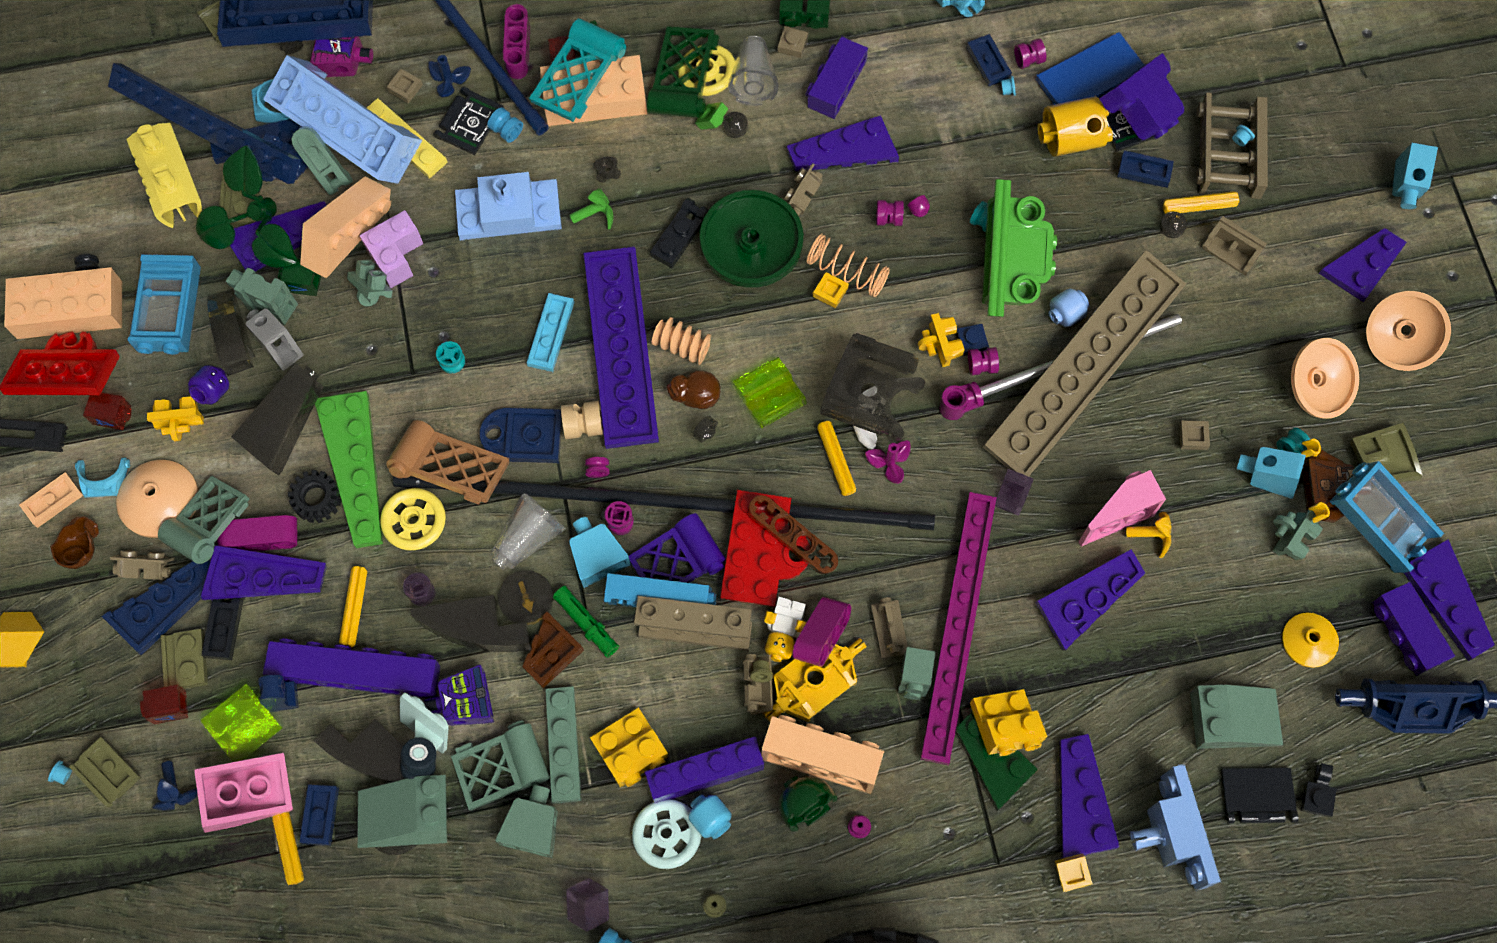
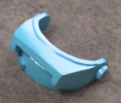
[252,79,290,123]
[75,458,130,498]

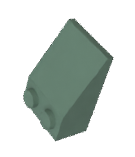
[1190,685,1283,749]
[358,775,447,848]

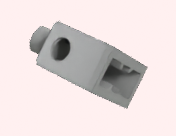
[245,309,304,371]

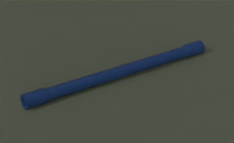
[434,0,549,135]

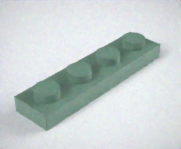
[546,686,582,804]

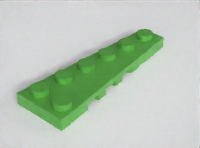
[314,391,383,548]

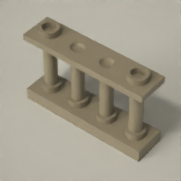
[1196,93,1268,199]
[634,596,752,651]

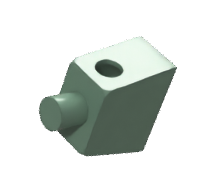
[495,785,558,858]

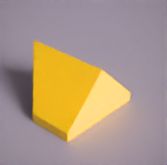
[0,612,45,668]

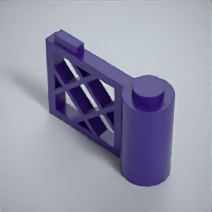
[628,513,726,583]

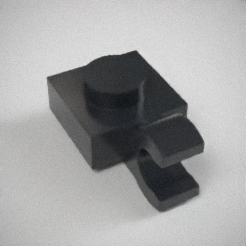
[1301,763,1337,818]

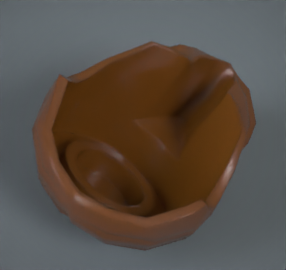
[667,371,721,410]
[50,516,99,569]

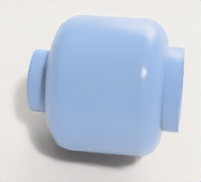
[1049,288,1089,327]

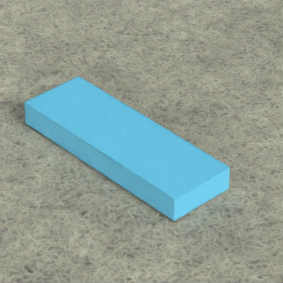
[527,293,574,372]

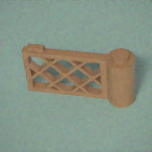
[386,420,509,505]

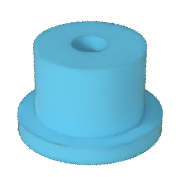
[1001,76,1016,96]
[1232,125,1255,147]
[48,760,72,785]

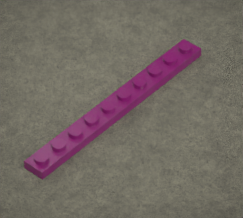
[920,492,997,766]

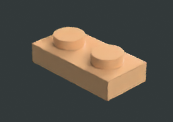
[19,472,83,528]

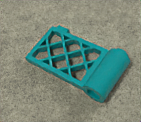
[529,18,626,122]

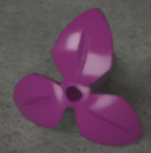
[865,440,911,484]

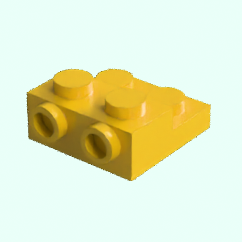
[970,689,1047,756]
[590,707,669,788]

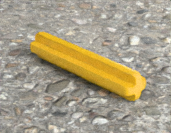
[1163,191,1239,215]
[818,421,856,496]
[339,566,367,647]
[272,812,304,885]

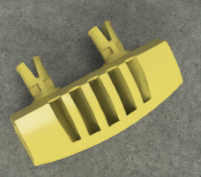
[126,123,202,228]

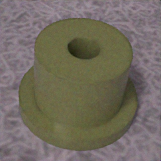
[750,660,773,682]
[703,894,726,918]

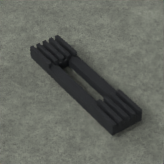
[0,419,68,452]

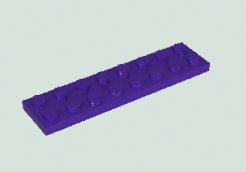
[584,247,659,449]

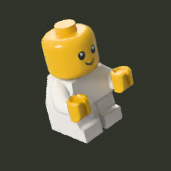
[763,597,807,662]

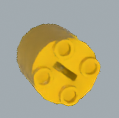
[1038,96,1113,157]

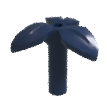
[429,55,471,97]
[152,761,198,811]

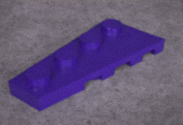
[787,115,899,172]
[231,201,327,272]
[1403,539,1495,661]
[201,545,327,600]
[1035,549,1145,651]
[1059,734,1120,859]

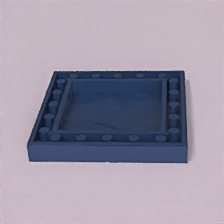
[217,0,373,47]

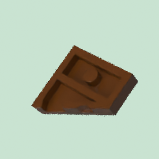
[522,612,584,688]

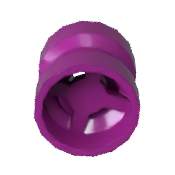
[1014,38,1047,69]
[876,200,904,226]
[968,347,999,376]
[605,501,634,535]

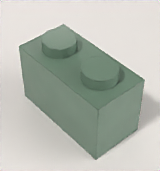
[898,647,935,700]

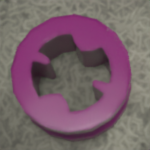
[585,457,610,478]

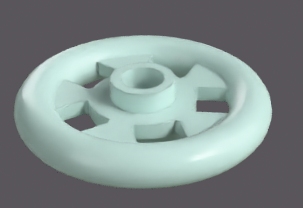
[632,799,701,869]

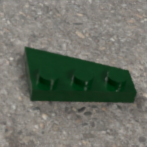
[955,711,1038,811]

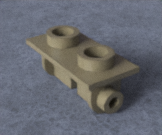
[782,163,823,216]
[110,550,175,580]
[871,598,908,658]
[743,654,773,715]

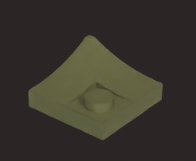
[1350,423,1423,489]

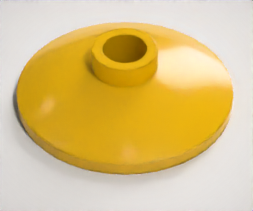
[1282,613,1339,668]

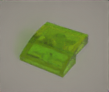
[733,357,807,429]
[200,683,283,762]

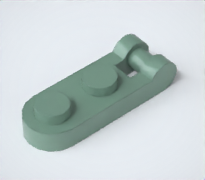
[292,127,353,195]

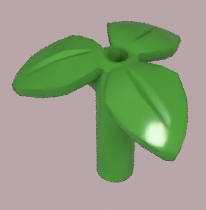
[570,188,613,230]

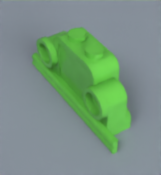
[982,179,1057,317]

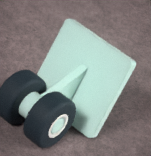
[400,692,449,779]

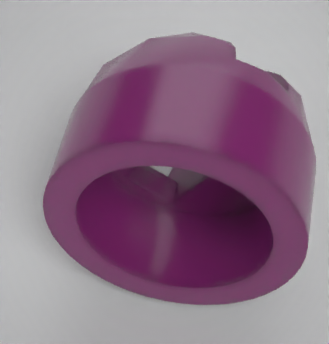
[907,195,930,217]

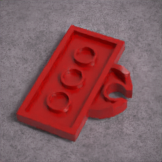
[0,331,120,395]
[720,490,810,607]

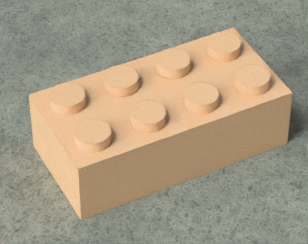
[540,55,647,126]
[5,267,122,339]
[762,715,884,794]

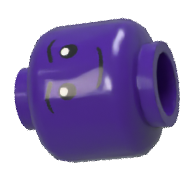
[188,365,229,405]

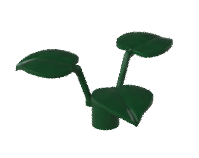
[196,145,298,267]

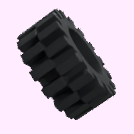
[288,470,341,523]

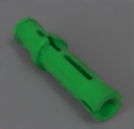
[553,586,620,658]

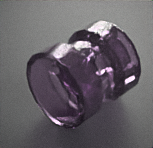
[403,573,436,607]

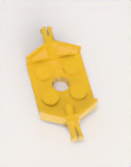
[763,638,867,722]

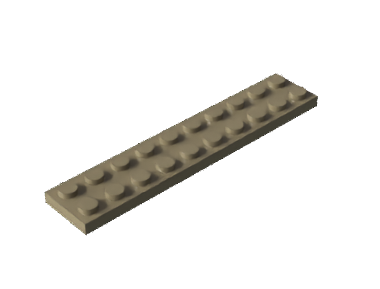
[982,250,1187,482]

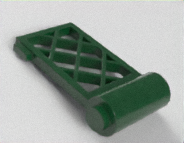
[647,26,719,118]

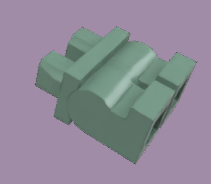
[226,268,298,325]

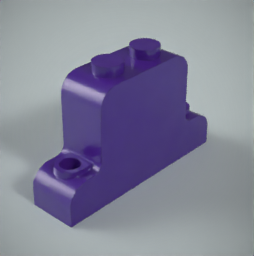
[1099,53,1184,140]

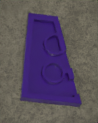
[1319,228,1407,302]

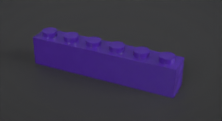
[263,639,441,698]

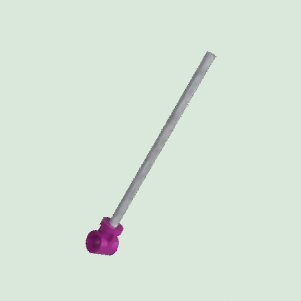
[939,314,1182,420]

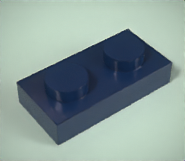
[966,34,1012,87]
[1117,151,1174,188]
[299,784,339,846]

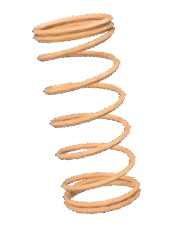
[806,234,890,297]

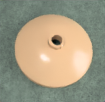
[1366,291,1451,371]
[1291,338,1359,418]
[116,460,199,538]

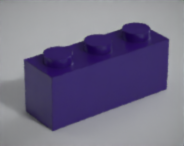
[806,36,868,119]
[1372,582,1455,676]

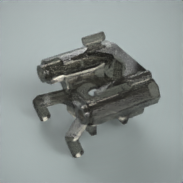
[820,333,925,443]

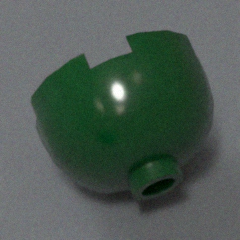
[778,776,837,832]

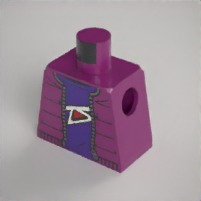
[310,36,373,77]

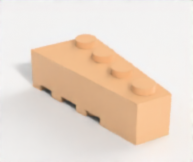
[300,176,391,278]

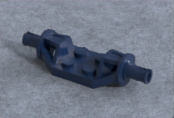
[1335,678,1497,734]

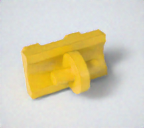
[917,313,964,367]
[147,396,204,442]

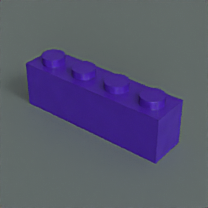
[645,737,764,803]

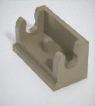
[1202,216,1267,276]

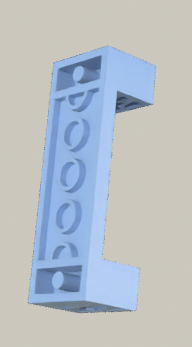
[263,55,422,184]

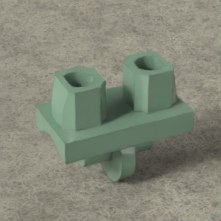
[347,260,392,306]
[1272,510,1323,560]

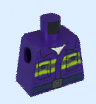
[424,665,495,726]

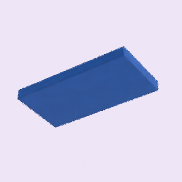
[1036,32,1144,105]

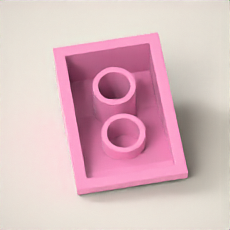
[1079,470,1166,547]
[194,753,293,833]

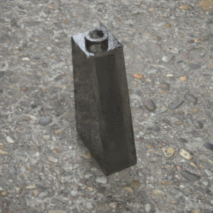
[231,363,323,475]

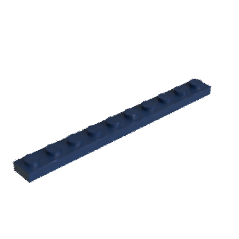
[108,63,301,184]

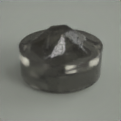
[723,112,748,138]
[1160,211,1187,238]
[693,416,718,443]

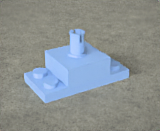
[455,172,562,240]
[1130,764,1221,891]

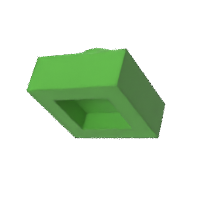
[695,102,728,130]

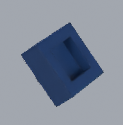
[956,324,989,356]

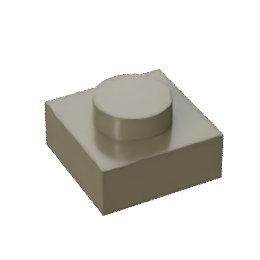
[778,26,808,58]
[386,69,423,104]
[1179,421,1210,450]

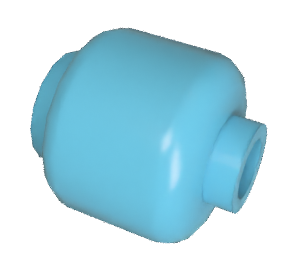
[688,795,732,839]

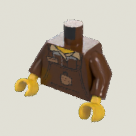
[1301,438,1371,523]

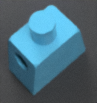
[1392,143,1438,209]
[1237,447,1306,499]
[569,517,631,588]

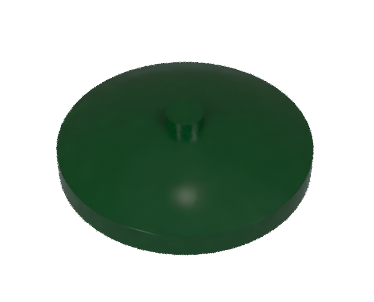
[700,190,804,288]

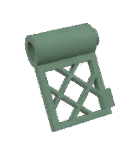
[158,476,249,564]
[451,721,549,811]

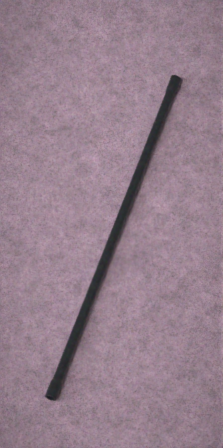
[393,476,935,531]

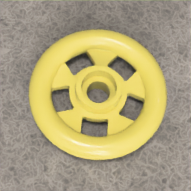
[678,45,736,96]
[380,488,446,551]

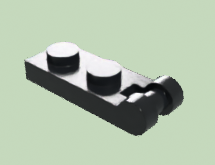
[650,198,710,268]
[201,597,246,660]

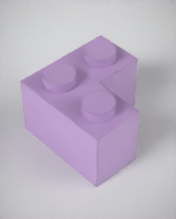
[359,210,423,288]

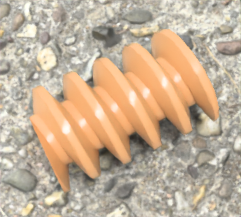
[652,317,711,365]

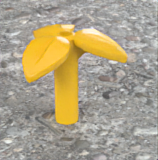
[1126,512,1171,558]

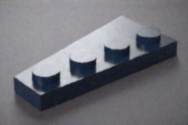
[102,560,210,655]

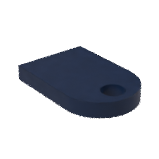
[480,408,562,463]

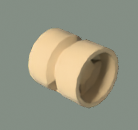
[561,401,603,439]

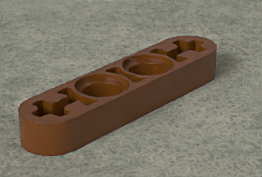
[748,495,838,574]

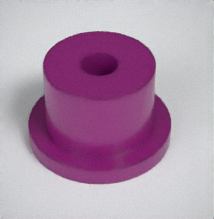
[848,815,871,839]

